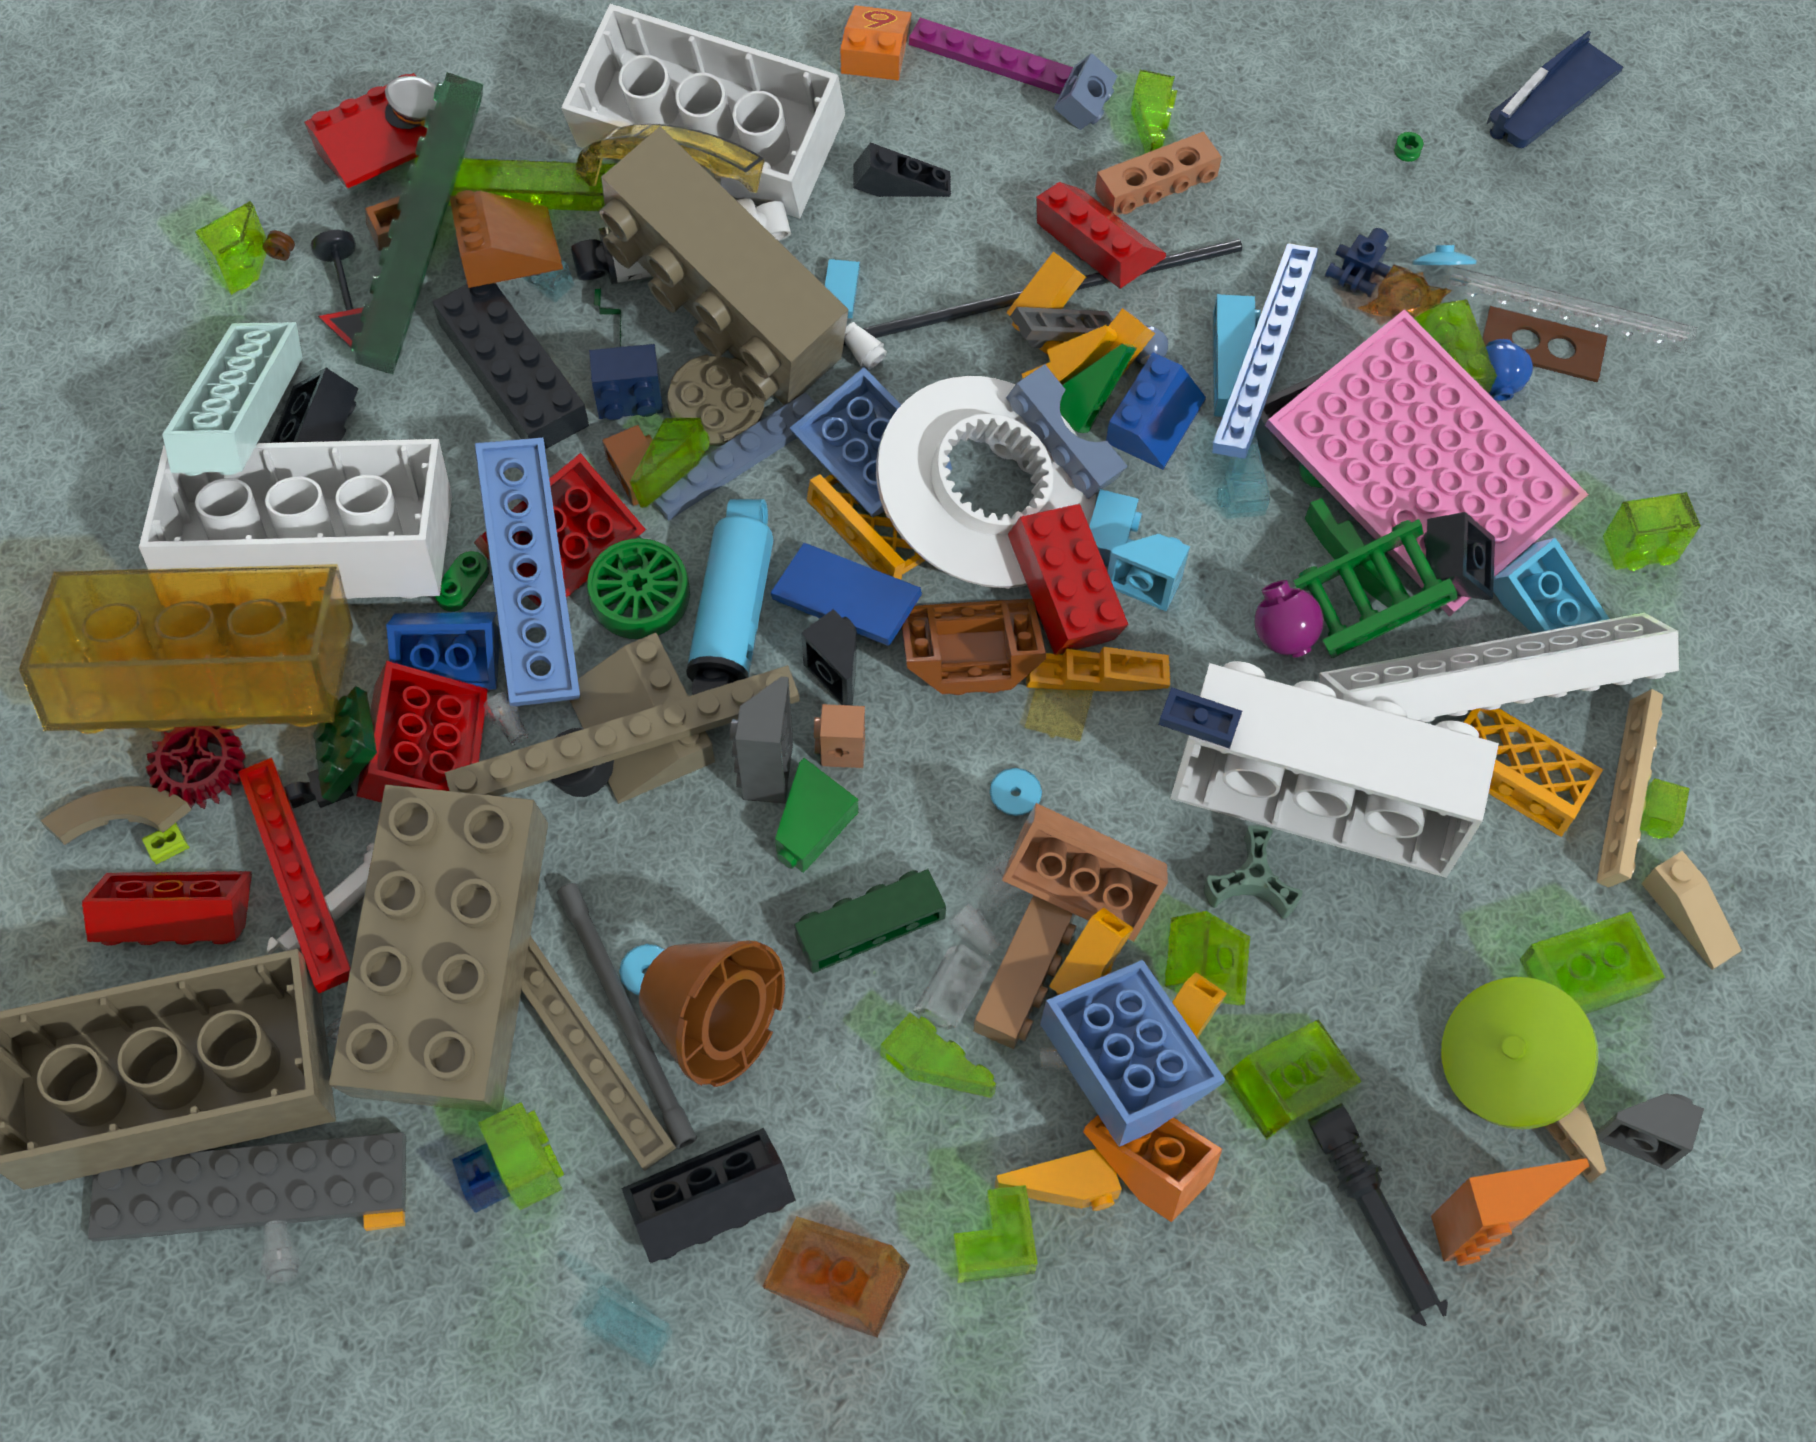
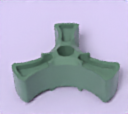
[1204,825,1303,919]

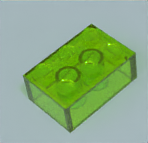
[1520,911,1666,1014]

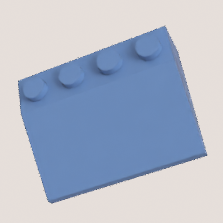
[790,367,952,518]
[1040,960,1225,1147]

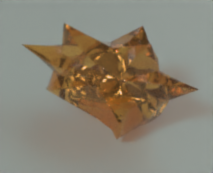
[1358,264,1453,319]

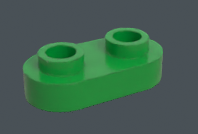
[435,551,489,612]

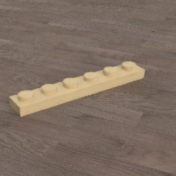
[1597,689,1663,887]

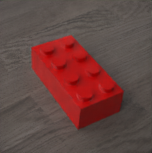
[1007,503,1129,655]

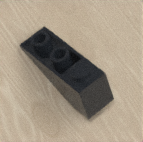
[853,142,951,197]

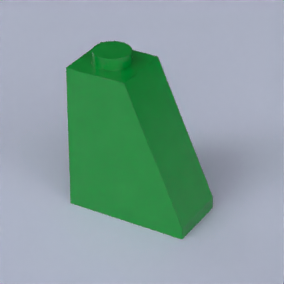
[775,758,859,873]

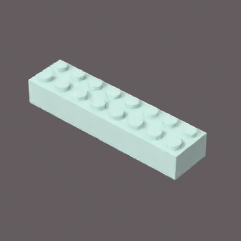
[162,322,302,476]

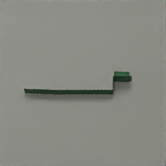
[594,288,621,347]

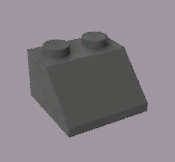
[1596,1093,1704,1170]

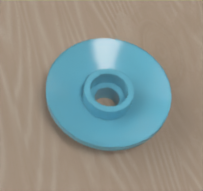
[1412,245,1477,265]

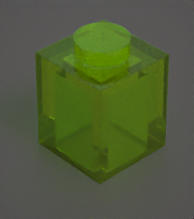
[1640,778,1690,839]

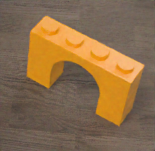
[1006,251,1155,376]
[1049,907,1227,1039]

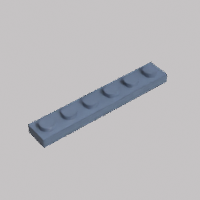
[648,392,817,521]

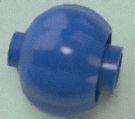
[1470,339,1533,401]

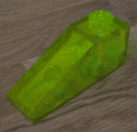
[630,418,709,508]

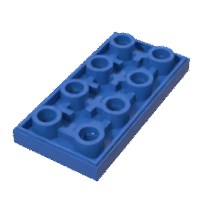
[771,543,922,646]

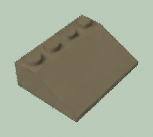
[569,633,715,804]

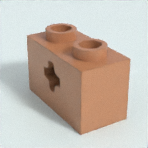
[814,704,865,768]

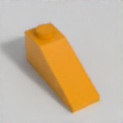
[995,1148,1122,1211]

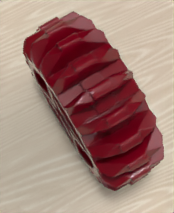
[146,716,246,809]

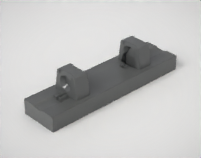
[1010,307,1113,348]

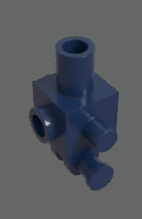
[1325,228,1392,298]

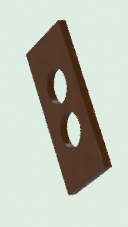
[1479,306,1608,382]

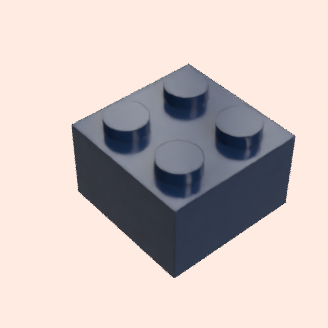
[589,344,663,420]

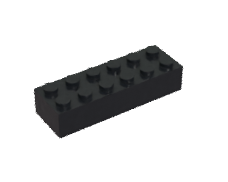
[432,283,589,449]

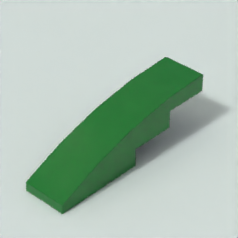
[1305,498,1408,608]

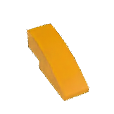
[1022,325,1117,385]

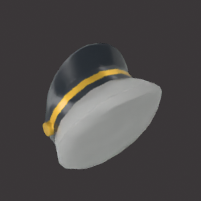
[385,76,442,129]

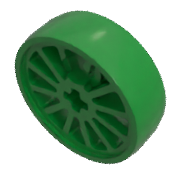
[587,538,690,639]

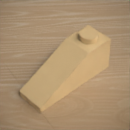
[1641,851,1742,970]

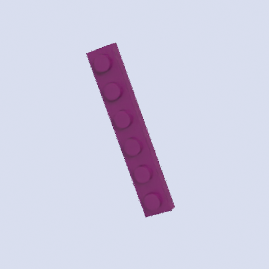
[909,17,1073,95]

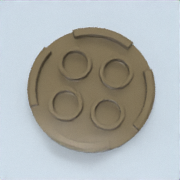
[667,354,764,446]

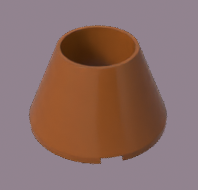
[639,940,785,1087]

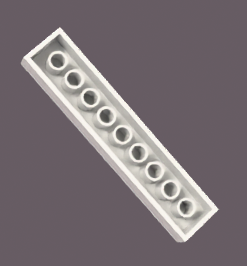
[1319,613,1679,722]

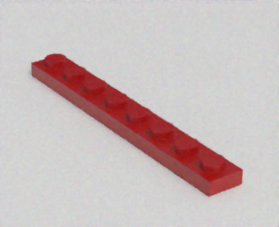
[238,757,351,993]

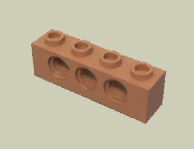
[1095,131,1222,215]

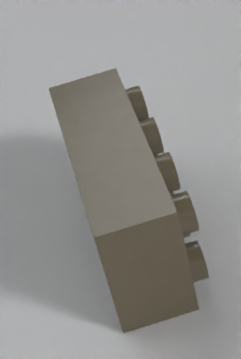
[599,126,849,406]
[329,785,548,1113]
[0,949,336,1190]

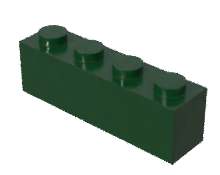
[794,869,946,974]

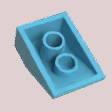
[1493,538,1610,633]

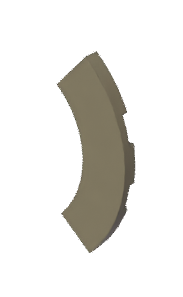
[41,786,191,845]

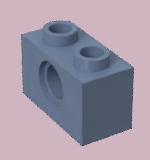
[1054,53,1117,130]

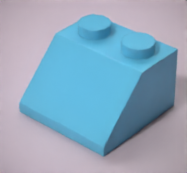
[1107,534,1190,611]

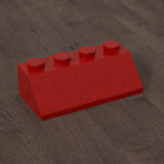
[1036,182,1166,289]
[82,871,252,946]

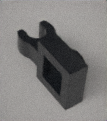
[284,769,354,808]

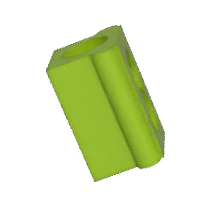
[142,823,190,865]

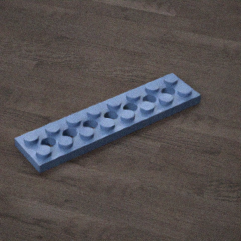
[475,438,580,707]

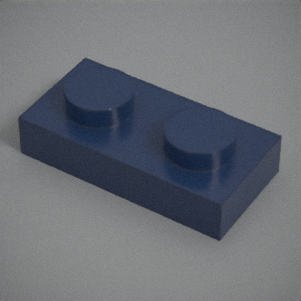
[1158,687,1243,749]

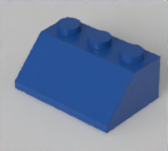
[1106,352,1206,470]
[386,612,500,690]

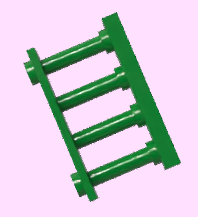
[1293,519,1458,658]

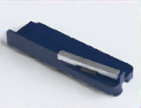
[1487,31,1623,148]

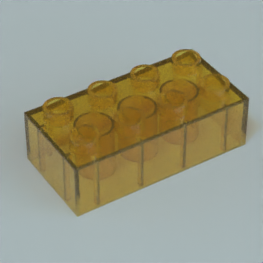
[19,564,353,734]

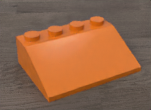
[1431,1158,1589,1266]

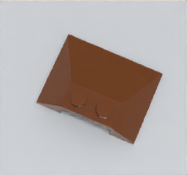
[902,598,1046,695]

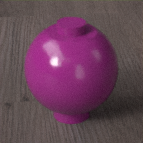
[1254,580,1324,658]

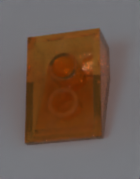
[762,1216,910,1338]

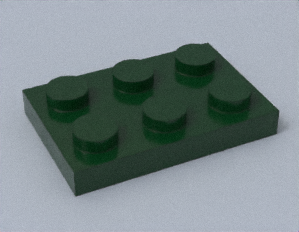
[313,686,377,803]

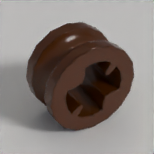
[262,230,295,261]

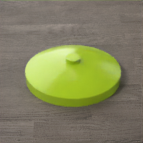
[1441,977,1598,1129]

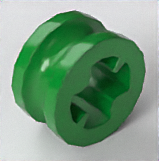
[1394,132,1424,162]

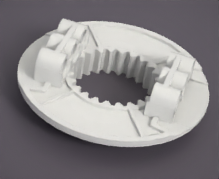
[876,376,1096,589]

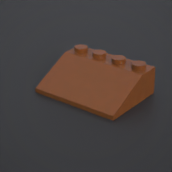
[449,190,563,288]

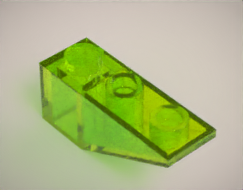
[1131,69,1178,153]
[880,1012,996,1098]

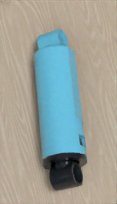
[686,499,773,695]

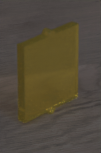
[1025,688,1094,742]

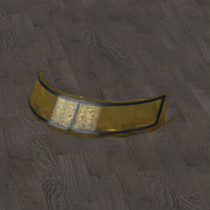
[576,124,764,193]

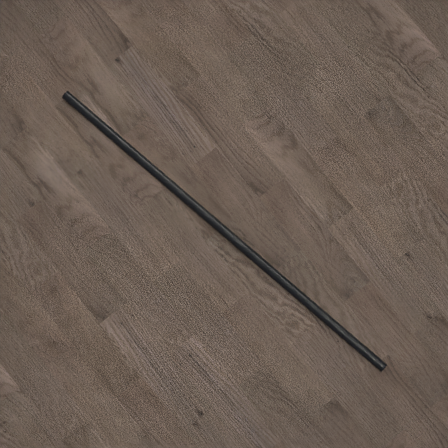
[843,239,1242,346]

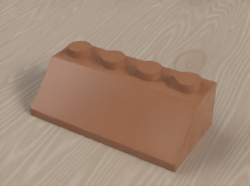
[1002,803,1168,942]

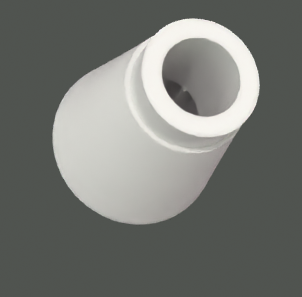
[844,322,887,370]

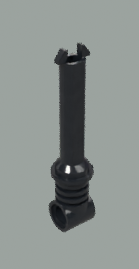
[1307,1103,1448,1326]

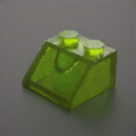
[195,201,267,295]
[1165,911,1250,1006]

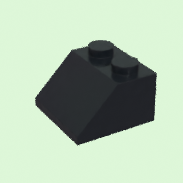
[1424,512,1495,600]
[801,609,857,706]

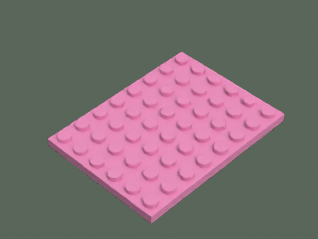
[1265,309,1589,617]

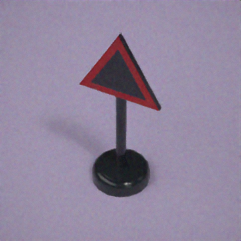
[311,230,382,358]

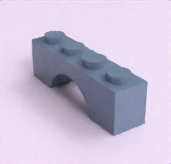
[1006,364,1128,499]

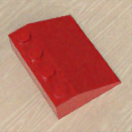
[304,73,458,189]
[474,453,646,607]
[356,661,488,803]

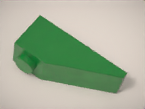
[1060,343,1137,433]

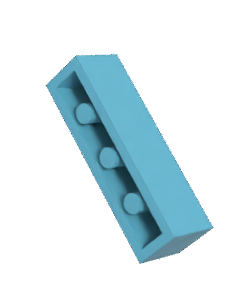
[1213,294,1261,417]

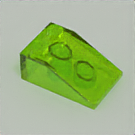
[1223,1019,1362,1140]

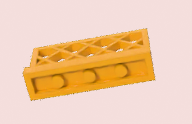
[807,474,926,580]
[1463,708,1604,837]

